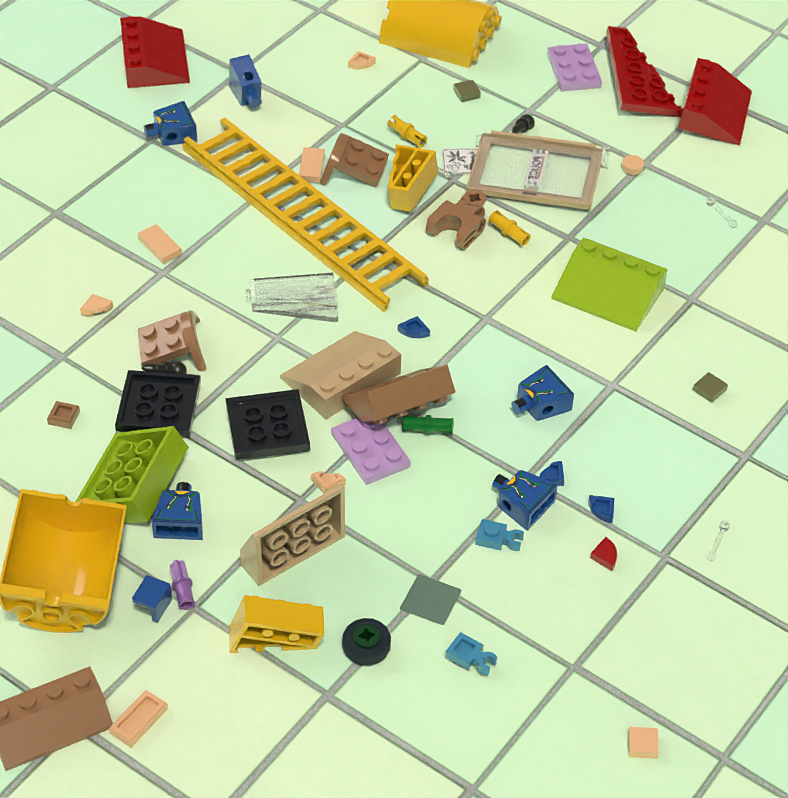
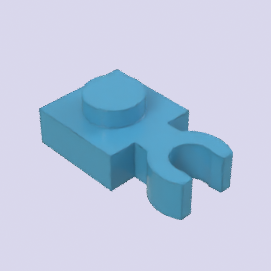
[475,519,524,551]
[445,632,498,675]

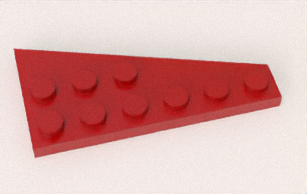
[606,26,682,117]

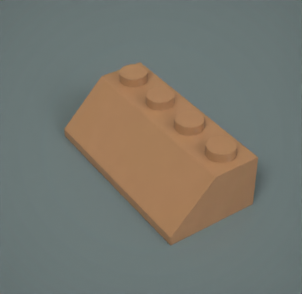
[342,364,456,425]
[0,666,113,772]

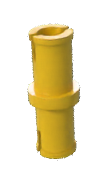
[387,115,428,148]
[488,210,531,246]

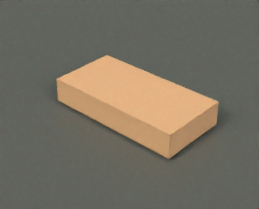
[299,147,325,183]
[137,224,182,264]
[109,690,168,748]

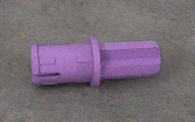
[170,559,195,610]

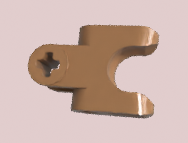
[426,190,486,250]

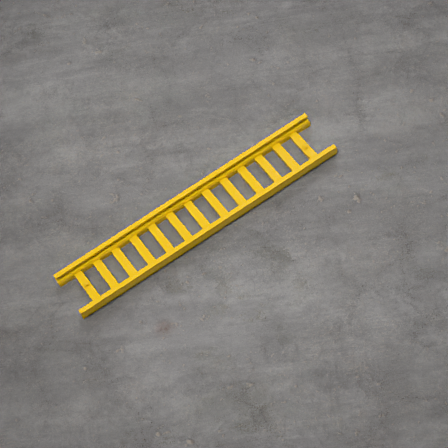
[182,117,429,312]

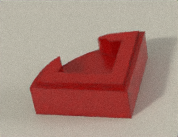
[590,537,617,571]

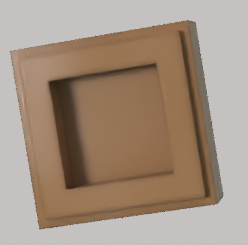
[47,401,80,429]

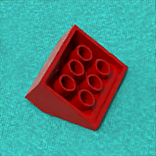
[120,16,190,88]
[678,58,752,146]

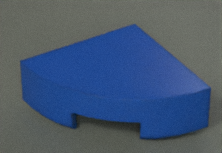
[397,316,430,339]
[539,461,564,486]
[588,495,615,523]

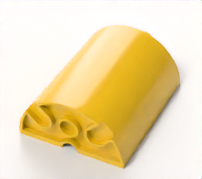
[379,0,502,68]
[0,489,127,633]

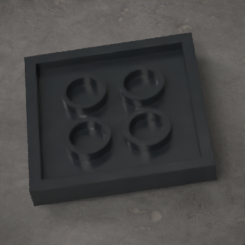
[115,370,201,437]
[225,389,310,460]

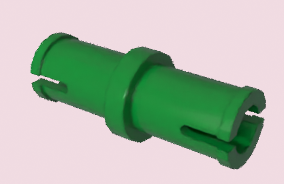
[403,415,454,435]

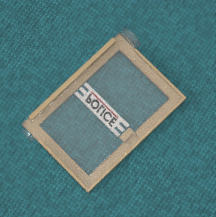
[466,130,611,210]

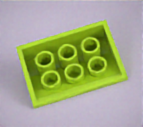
[551,237,668,332]
[75,426,189,524]

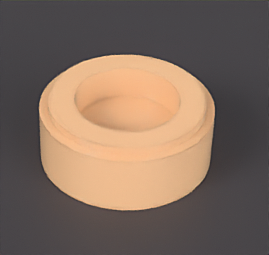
[622,155,644,175]

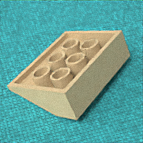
[280,331,401,420]
[240,484,345,586]

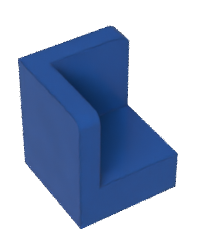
[132,575,172,623]

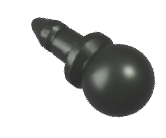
[512,114,535,134]
[141,361,187,374]

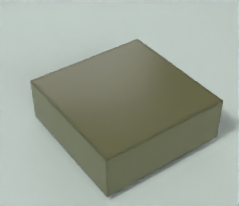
[453,80,481,102]
[693,372,728,402]

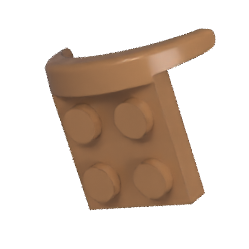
[320,133,389,187]
[138,310,206,371]

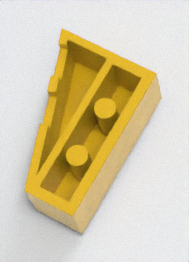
[388,144,439,212]
[229,595,325,653]

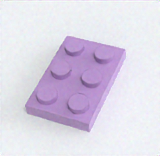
[547,43,602,92]
[331,418,411,485]

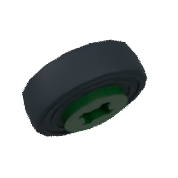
[342,618,391,665]

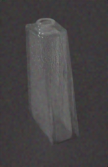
[245,272,338,322]

